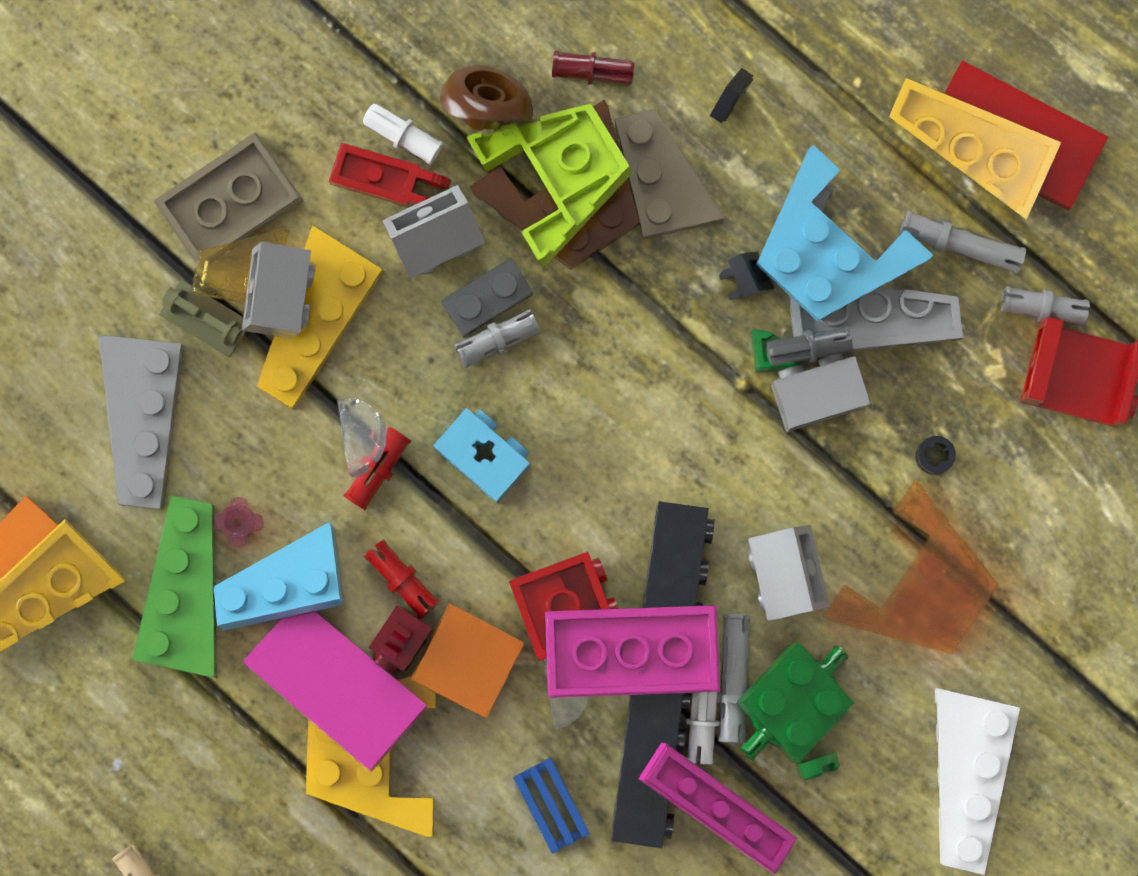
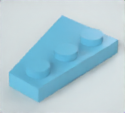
[213,522,344,631]

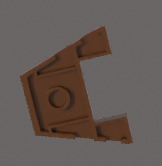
[470,100,640,270]

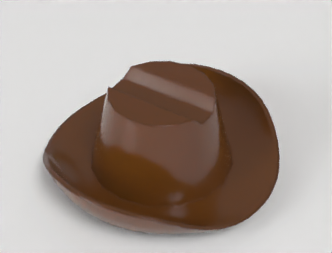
[440,65,533,131]

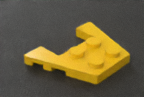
[306,676,437,837]

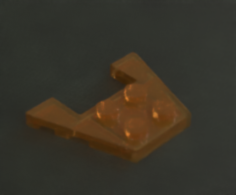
[823,480,999,655]

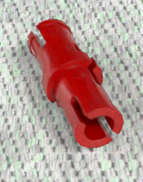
[343,426,411,511]
[364,539,440,619]

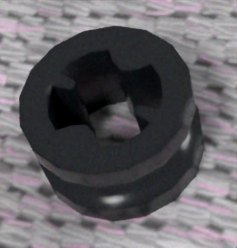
[915,436,956,475]

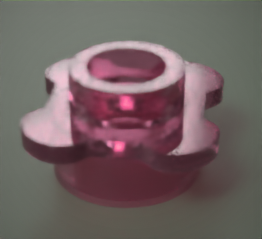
[213,497,264,547]

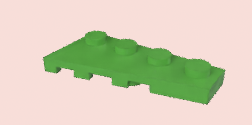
[132,495,217,678]

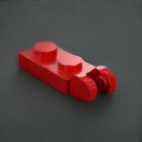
[329,143,451,208]

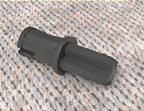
[767,326,853,366]

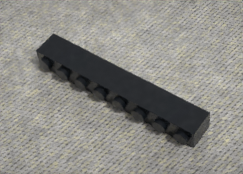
[610,501,715,848]

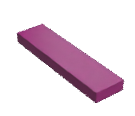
[639,743,798,874]

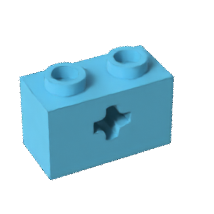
[433,408,531,504]

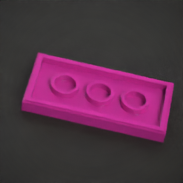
[545,605,720,698]
[243,611,427,772]

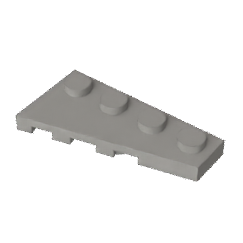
[789,286,963,351]
[99,335,184,510]

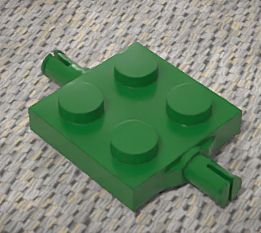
[736,642,854,763]

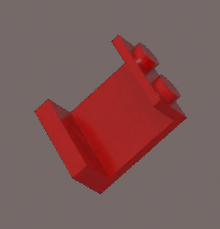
[1020,317,1138,428]

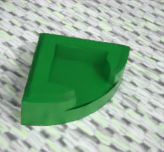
[751,329,798,372]
[795,751,840,780]

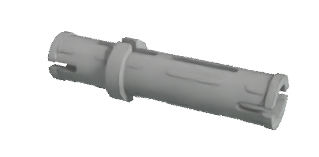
[899,210,1026,274]
[717,614,750,743]

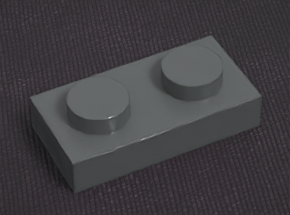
[441,258,533,338]

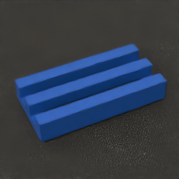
[513,757,590,854]

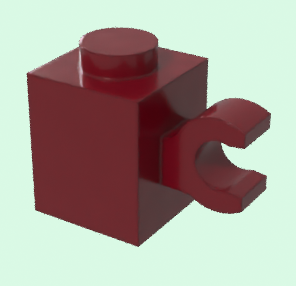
[368,605,435,674]

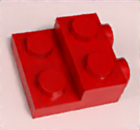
[509,551,619,661]

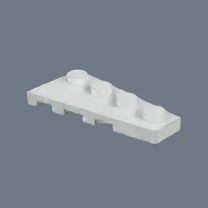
[935,688,1020,875]

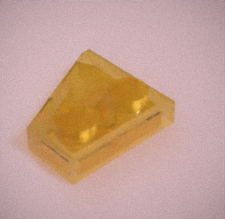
[191,229,289,304]

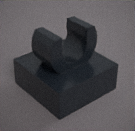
[719,251,775,300]

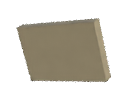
[154,132,303,270]

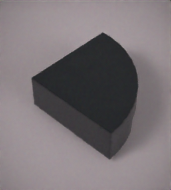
[710,68,754,124]

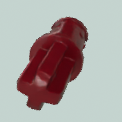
[552,51,635,85]

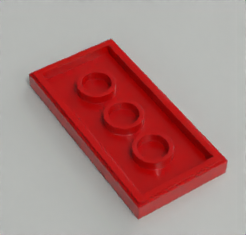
[944,60,1108,211]

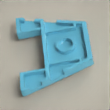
[756,145,933,321]

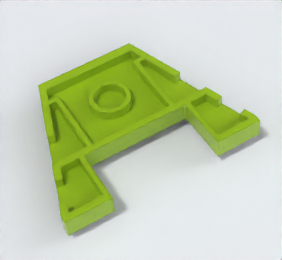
[466,103,633,267]

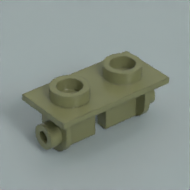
[159,280,246,357]

